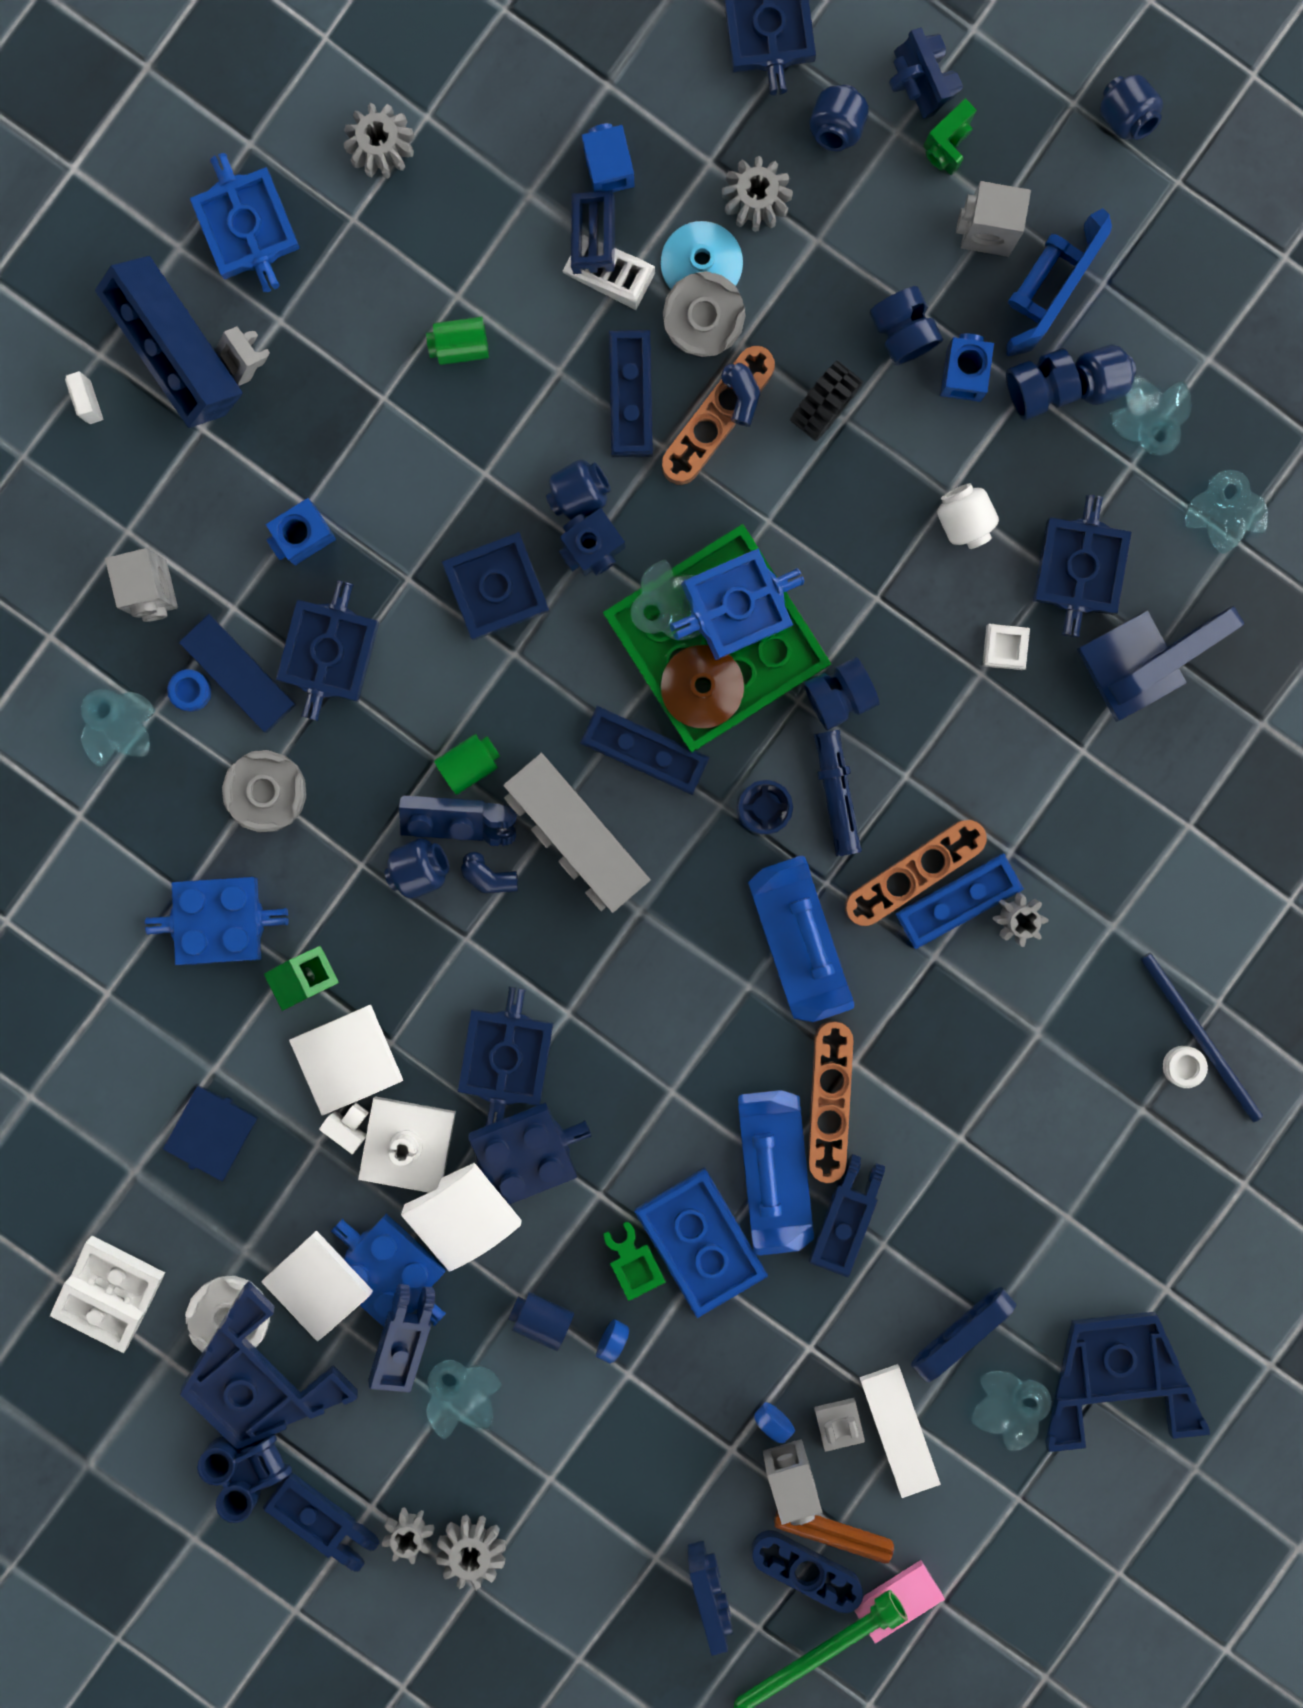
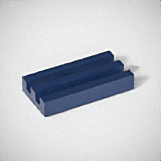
[571,190,615,274]

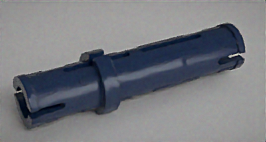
[813,730,862,856]

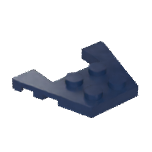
[180,1281,358,1450]
[1045,1312,1210,1452]

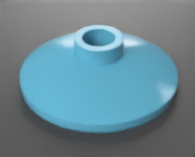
[661,221,743,290]

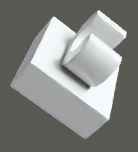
[319,1103,369,1154]

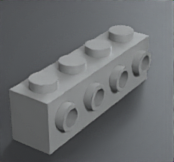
[503,752,651,913]

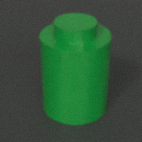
[426,316,489,365]
[434,733,501,795]

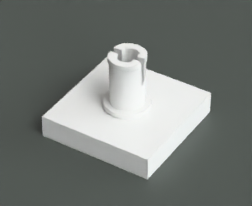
[358,1096,456,1193]

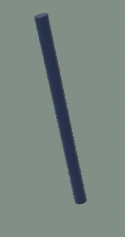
[1140,953,1263,1122]

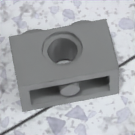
[956,181,1031,257]
[105,548,178,622]
[763,1439,823,1525]

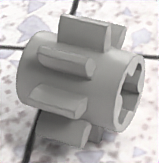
[993,893,1049,947]
[382,1507,435,1564]

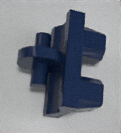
[889,27,963,119]

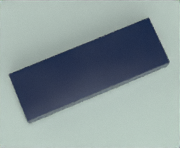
[609,330,653,457]
[179,614,296,733]
[580,706,710,795]

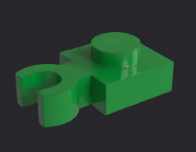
[604,1222,666,1301]

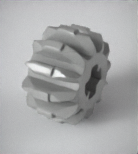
[343,103,415,178]
[722,156,793,232]
[436,1514,507,1591]

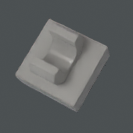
[215,326,270,386]
[814,1398,865,1452]

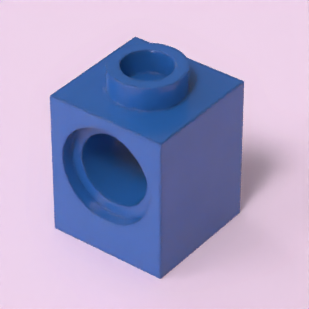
[582,123,635,192]
[940,333,994,402]
[265,498,337,566]

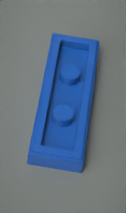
[894,853,1024,950]

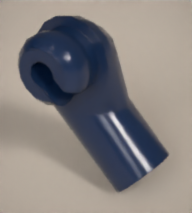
[721,363,760,427]

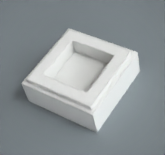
[65,371,104,424]
[982,624,1030,670]

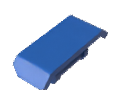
[1006,208,1112,356]
[748,856,855,1022]
[738,1090,814,1255]

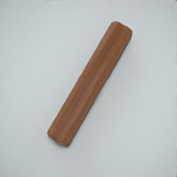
[774,1511,894,1564]

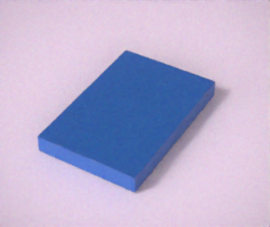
[634,1168,768,1318]

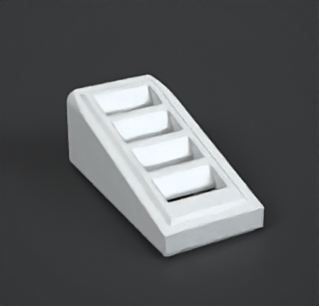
[563,235,655,310]

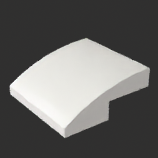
[289,1005,403,1115]
[401,1163,522,1272]
[261,1230,373,1342]
[50,1236,165,1353]

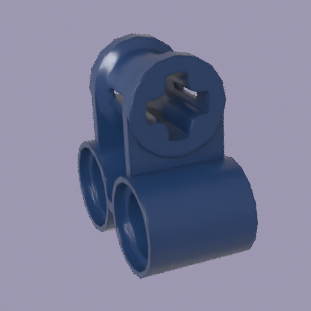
[197,1434,293,1523]

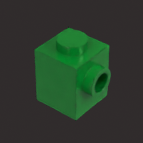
[264,945,339,1011]

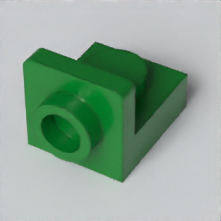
[923,98,977,175]

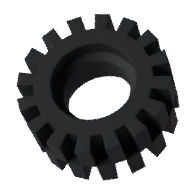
[790,360,864,442]

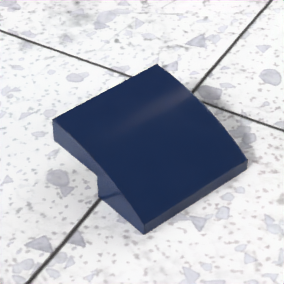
[1077,610,1187,722]

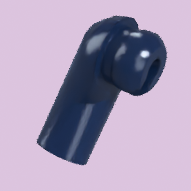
[461,852,518,893]

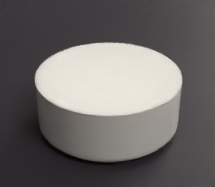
[1163,1046,1208,1088]

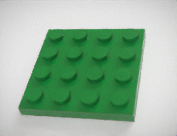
[603,524,832,753]

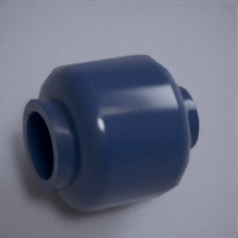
[1100,74,1163,140]
[810,84,869,151]
[1075,344,1136,405]
[546,459,611,520]
[384,838,449,899]

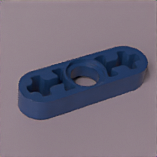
[911,1287,1017,1382]
[752,1530,863,1613]

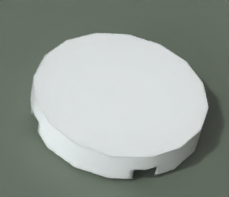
[185,1276,270,1353]

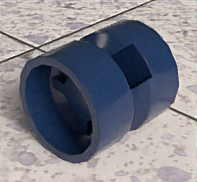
[869,286,943,365]
[1006,348,1082,421]
[803,657,880,731]
[736,780,793,835]

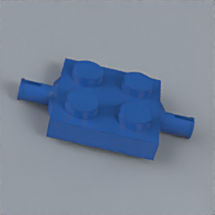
[190,153,300,292]
[670,549,804,660]
[145,877,289,966]
[330,1213,447,1327]

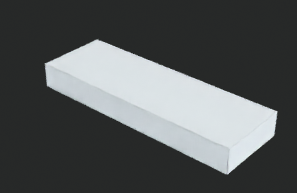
[859,1364,941,1498]

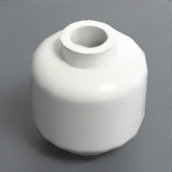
[937,483,999,549]

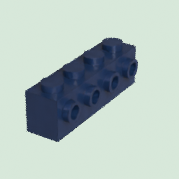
[95,256,243,428]

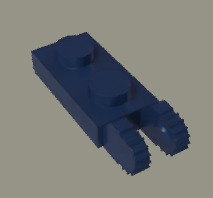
[399,795,517,846]
[809,1154,885,1278]
[368,1284,436,1393]
[263,1472,380,1572]

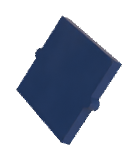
[163,1085,258,1182]

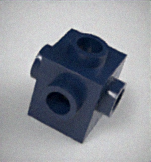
[559,508,625,576]

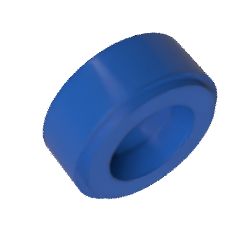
[167,669,212,712]
[596,1319,629,1364]
[754,1402,795,1443]

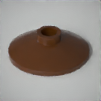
[661,645,744,729]

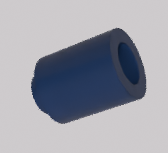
[508,1292,574,1351]

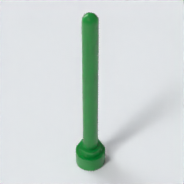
[734,1590,908,1708]

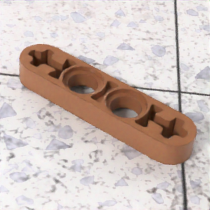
[662,346,775,485]
[845,820,987,926]
[808,1020,854,1183]

